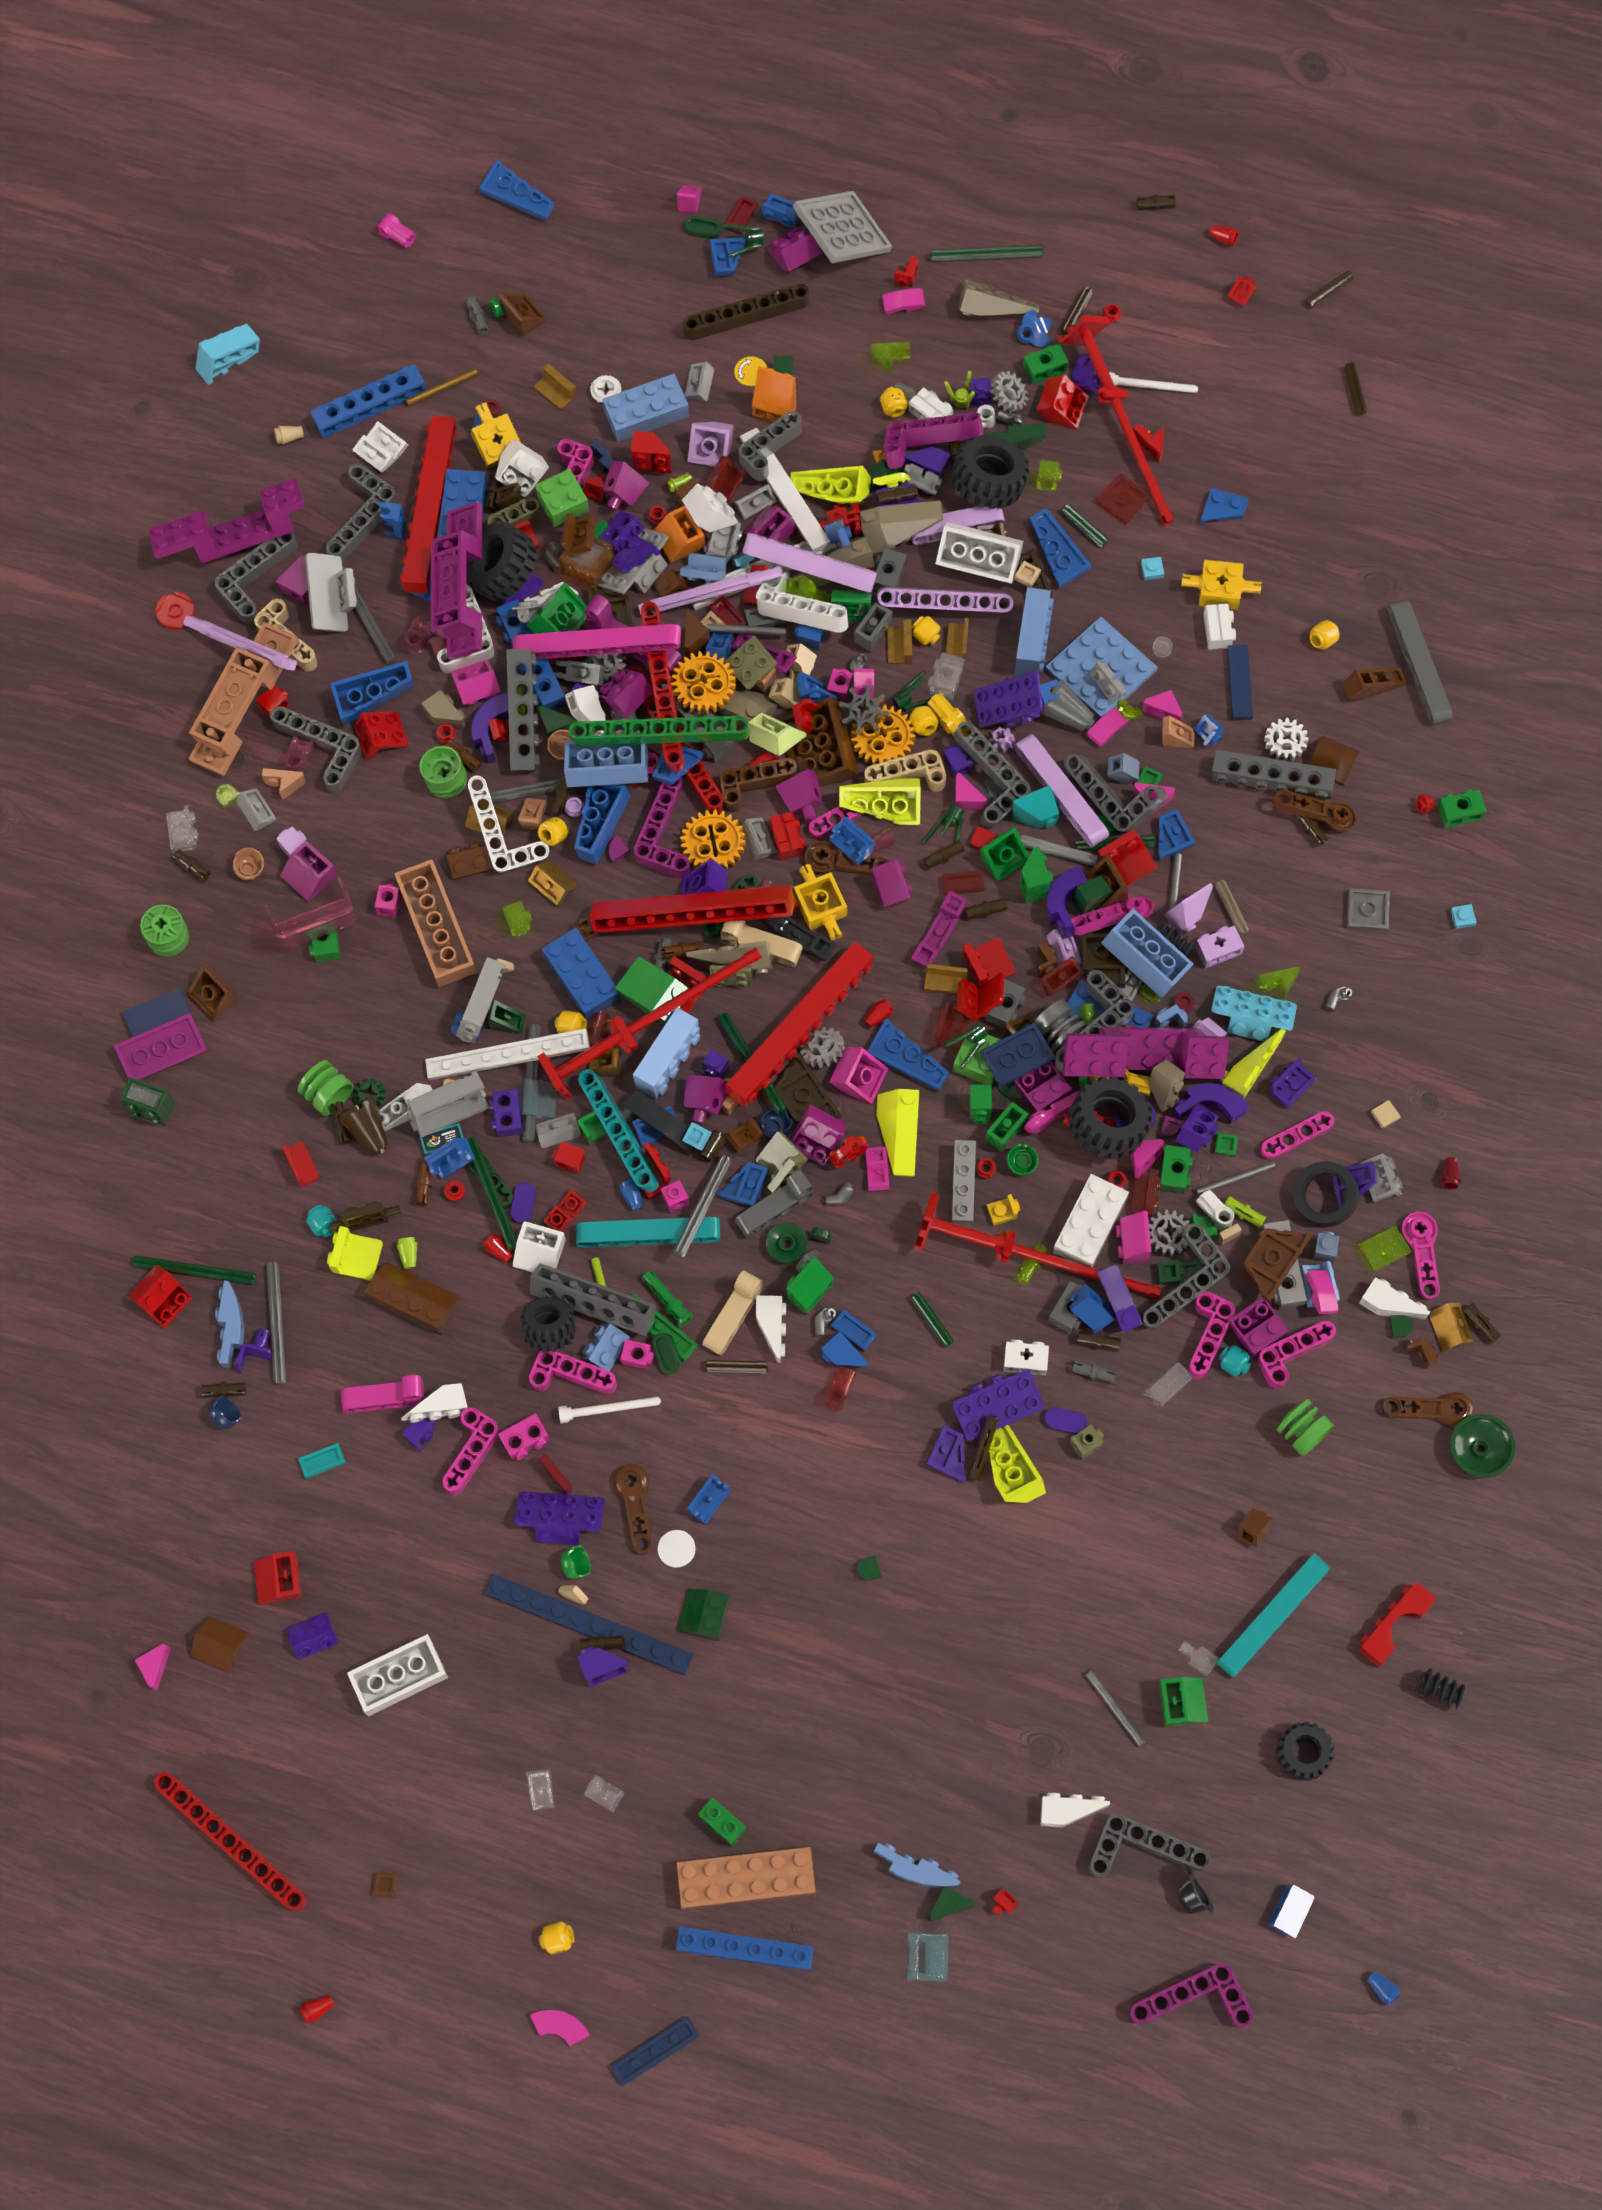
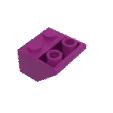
[767,228,821,271]
[742,505,797,543]
[598,669,654,718]
[280,840,338,902]
[870,859,912,908]
[1014,1062,1071,1114]
[790,1104,846,1166]
[1229,1296,1289,1359]

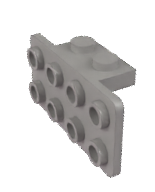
[598,528,669,594]
[305,553,357,632]

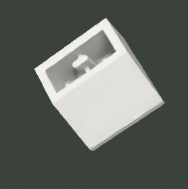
[495,438,549,497]
[682,484,738,532]
[513,1221,566,1273]

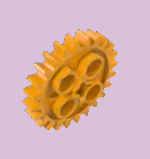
[671,651,736,714]
[851,705,916,765]
[680,810,746,870]

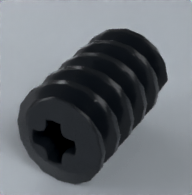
[1156,922,1195,958]
[1414,1668,1465,1711]

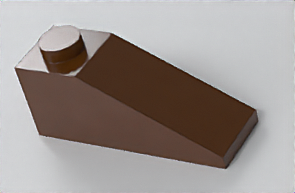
[1342,667,1407,700]

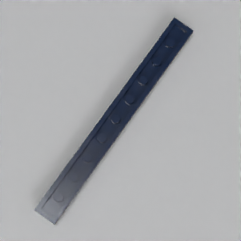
[485,1574,694,1676]

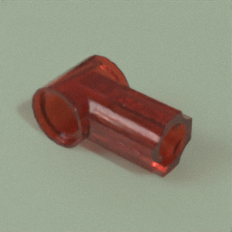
[588,1011,612,1047]
[826,1367,857,1412]

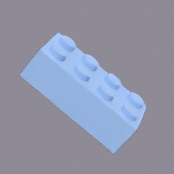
[633,1008,701,1100]

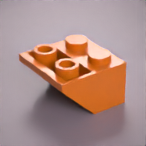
[653,506,705,563]

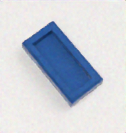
[831,1309,877,1352]

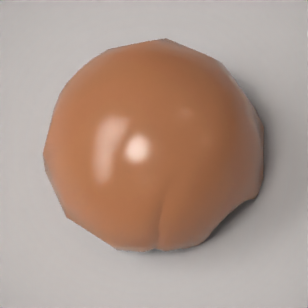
[547,730,572,760]
[233,848,264,880]

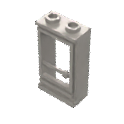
[456,957,506,1043]
[406,1071,489,1138]

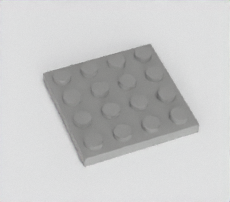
[793,191,893,263]

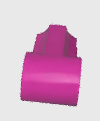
[376,213,416,248]

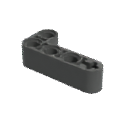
[739,411,802,481]
[734,1170,814,1238]

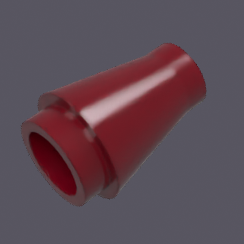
[1440,1157,1461,1190]

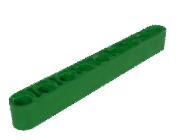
[569,716,750,746]

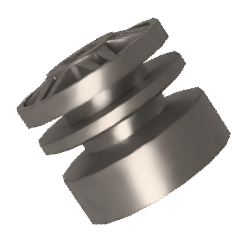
[1033,999,1087,1054]

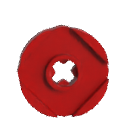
[828,1135,869,1168]

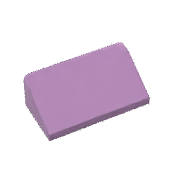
[1047,929,1083,972]

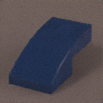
[590,439,613,475]

